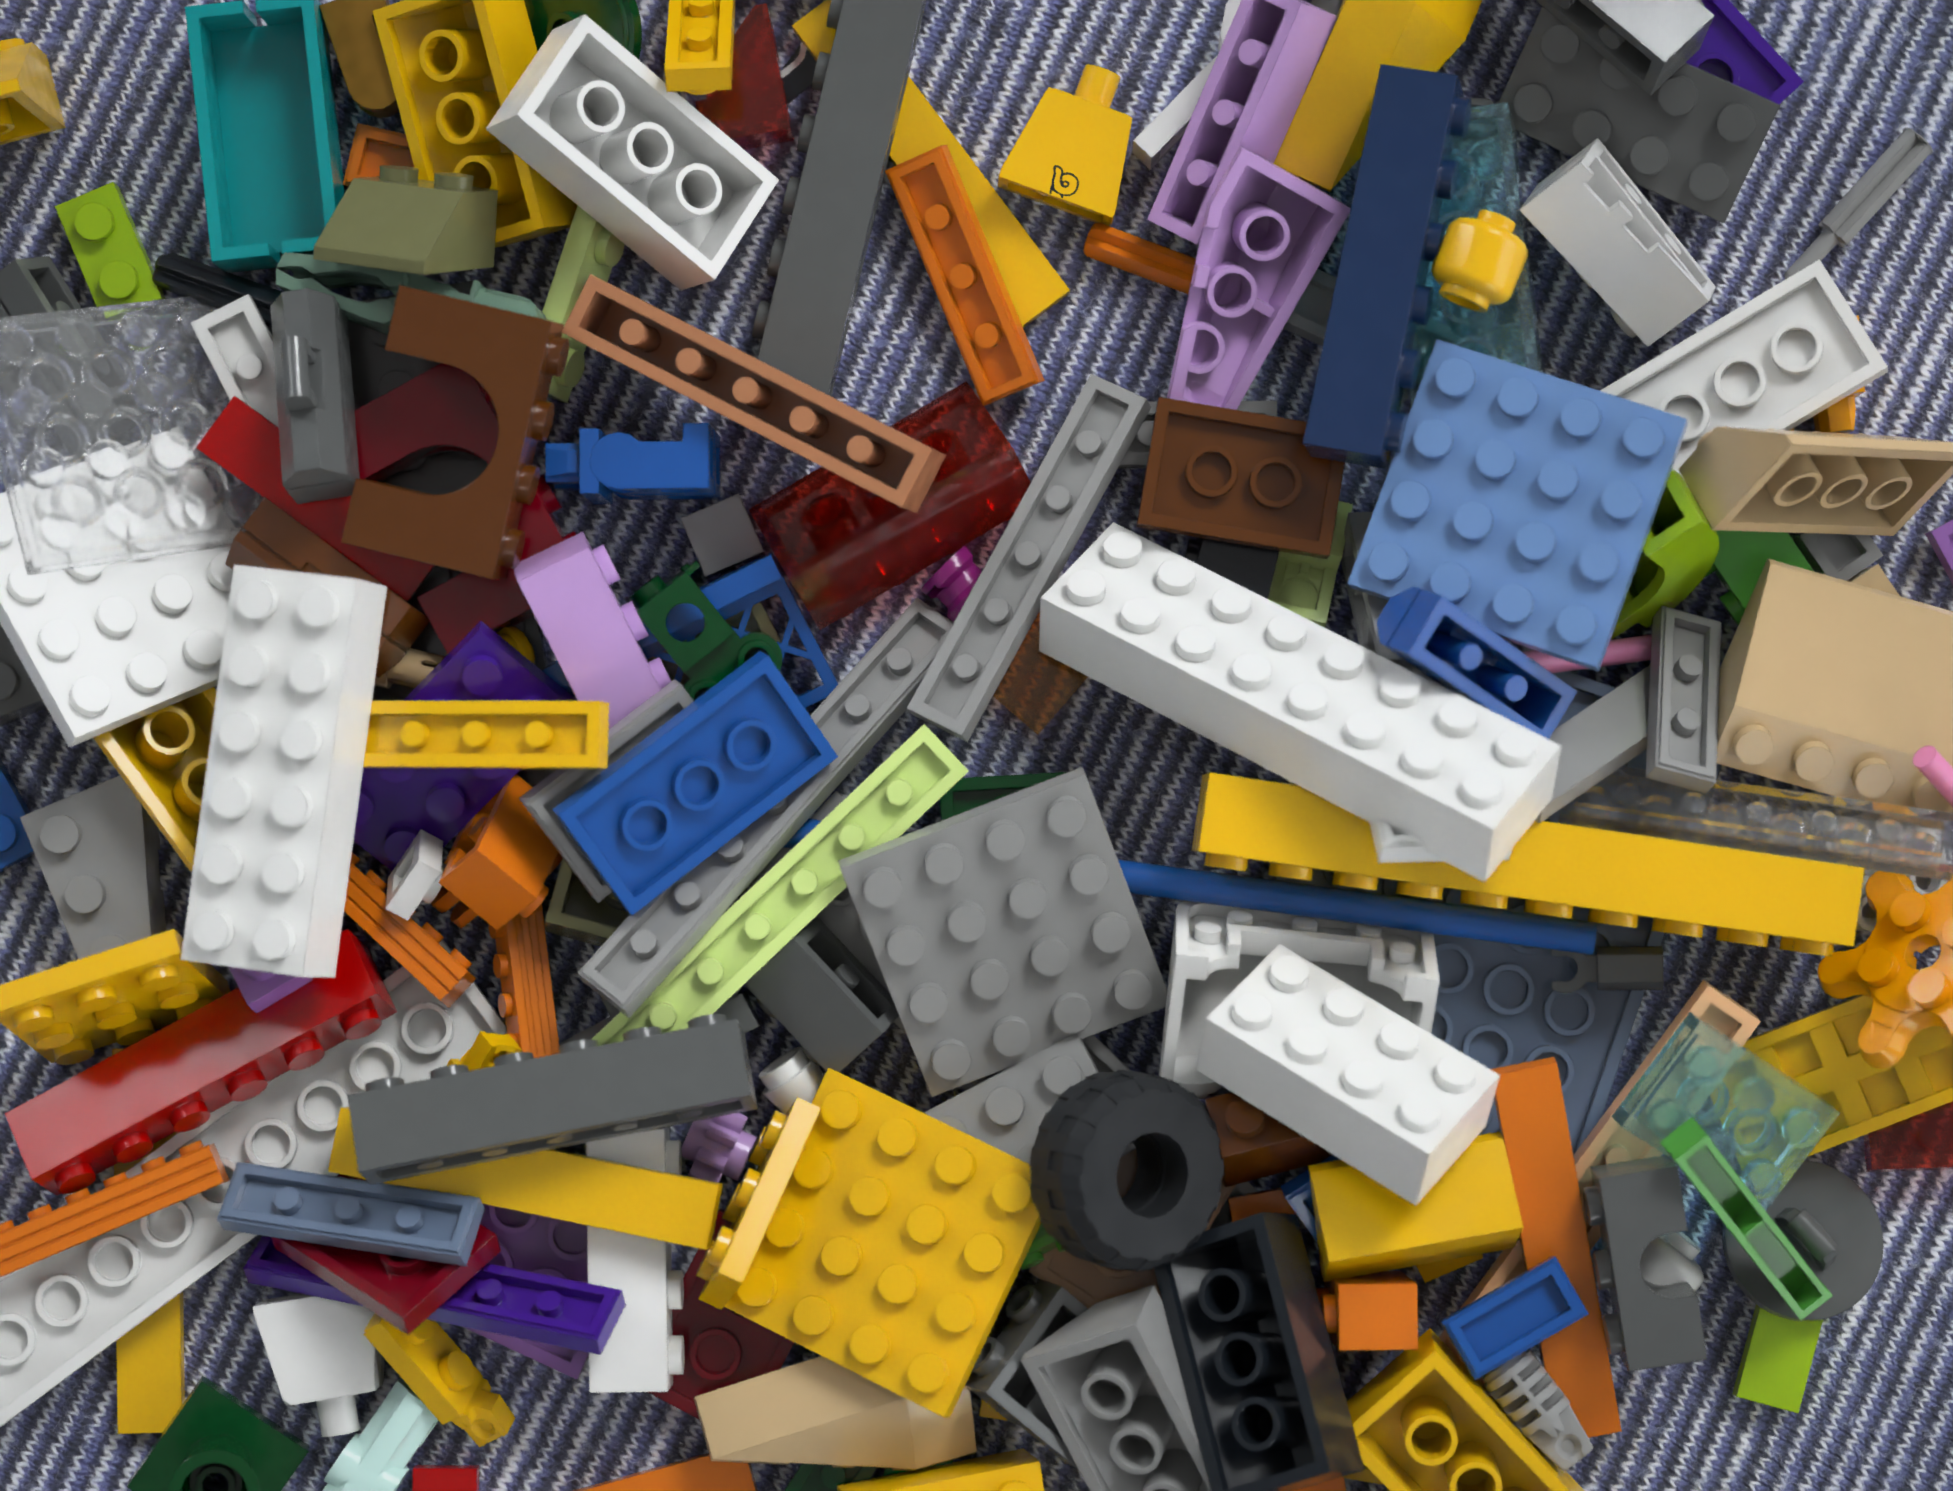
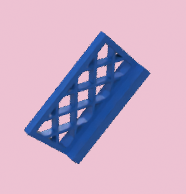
[542,551,839,708]

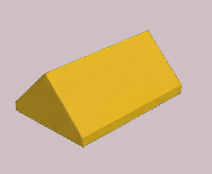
[1308,1132,1523,1282]

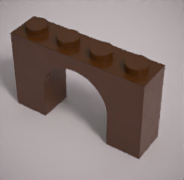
[341,285,569,579]

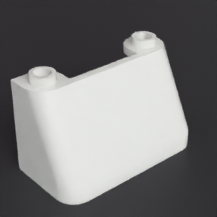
[1159,901,1440,1100]

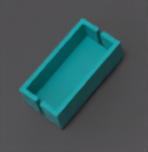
[185,0,345,273]

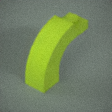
[1610,469,1719,640]

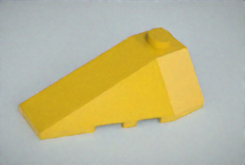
[1273,0,1482,192]

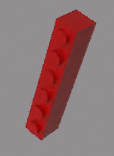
[5,929,397,1196]

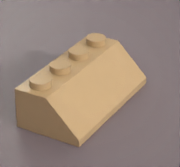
[1678,426,1953,536]

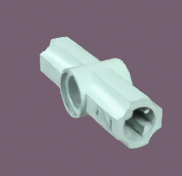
[323,1378,439,1491]

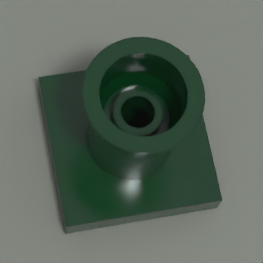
[127,1376,309,1491]

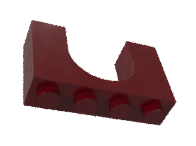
[355,363,577,654]

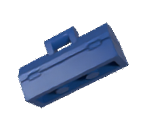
[1377,586,1577,740]

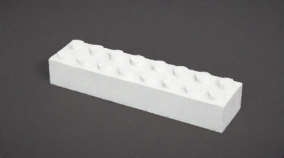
[1039,522,1561,882]

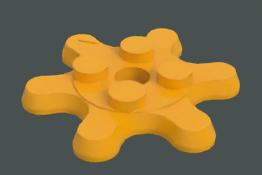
[1817,869,1953,1069]

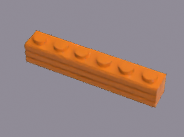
[344,852,477,1008]
[488,903,559,1058]
[0,1140,230,1277]

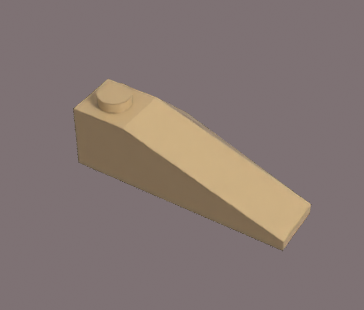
[694,1356,977,1471]

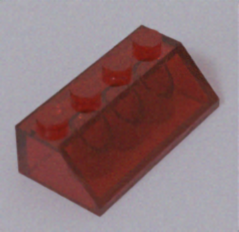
[749,381,1031,630]

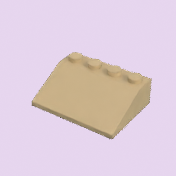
[1717,559,1953,827]

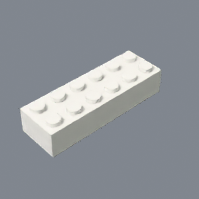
[181,564,387,977]

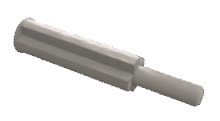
[1784,127,1933,279]

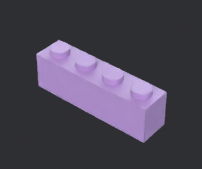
[1147,0,1338,245]
[514,532,671,730]

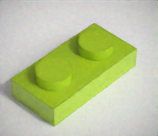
[55,182,167,326]

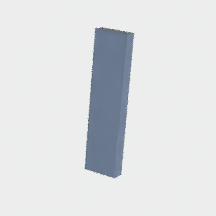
[217,1162,485,1266]

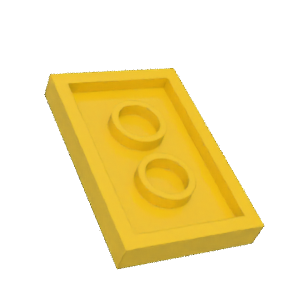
[696,1097,821,1310]

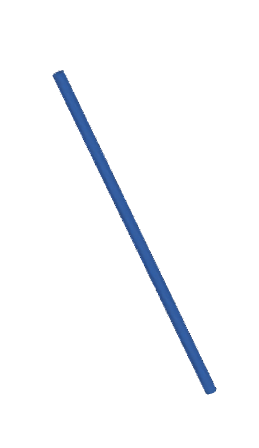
[784,818,1597,955]

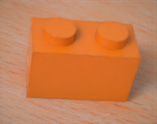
[1316,1271,1418,1351]

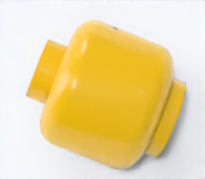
[1431,210,1528,313]

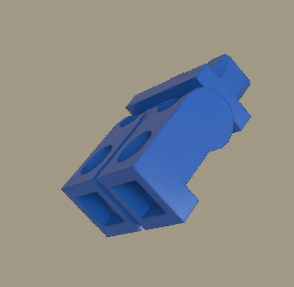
[545,423,721,504]

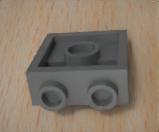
[966,1279,1088,1468]

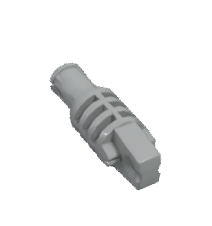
[1482,1349,1593,1471]

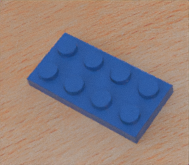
[552,651,838,916]

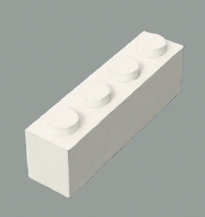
[586,1126,685,1393]

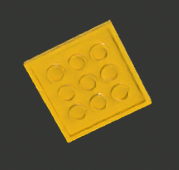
[724,1067,1041,1418]

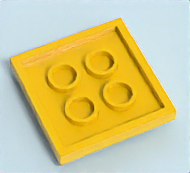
[0,929,231,1065]

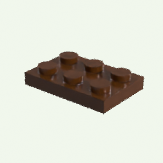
[1136,397,1345,559]

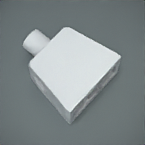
[253,1294,384,1437]

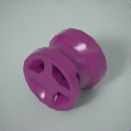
[921,545,982,623]

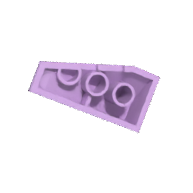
[1167,146,1351,410]

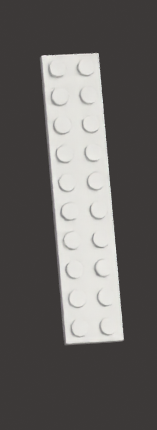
[0,940,507,1428]

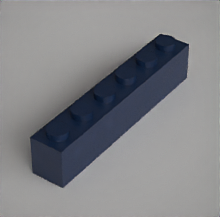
[1303,64,1472,469]

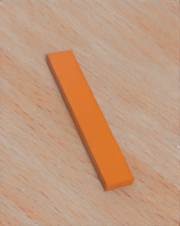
[1490,1057,1622,1438]

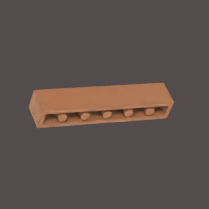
[562,274,946,513]

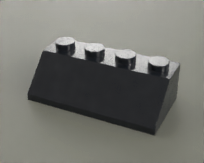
[1154,1212,1365,1491]

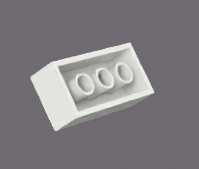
[486,14,779,291]
[1196,944,1500,1205]

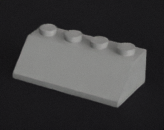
[1021,1285,1211,1491]

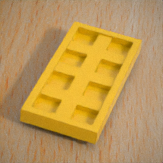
[1708,995,1953,1181]

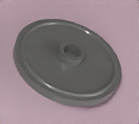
[1722,1160,1884,1321]

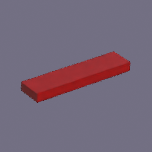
[196,396,436,602]

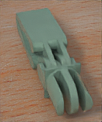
[276,252,547,335]

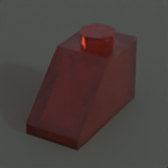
[695,3,794,150]

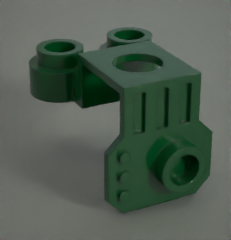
[628,560,783,701]

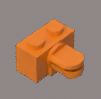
[431,774,563,931]

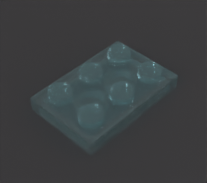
[1612,1012,1840,1211]

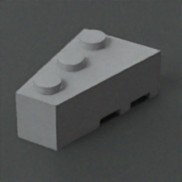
[20,775,166,960]

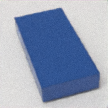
[1440,1256,1589,1380]

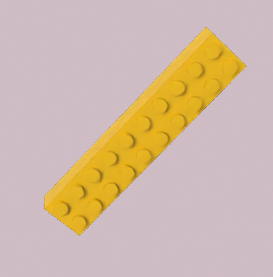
[1191,773,1865,957]

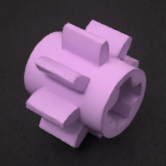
[681,1113,757,1183]

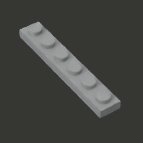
[907,374,1151,742]

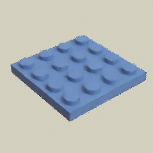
[1347,339,1688,671]

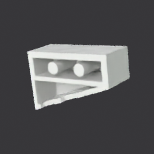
[1519,138,1716,347]

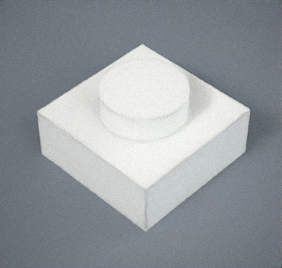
[385,829,444,920]

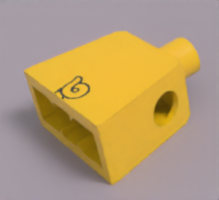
[998,64,1132,227]

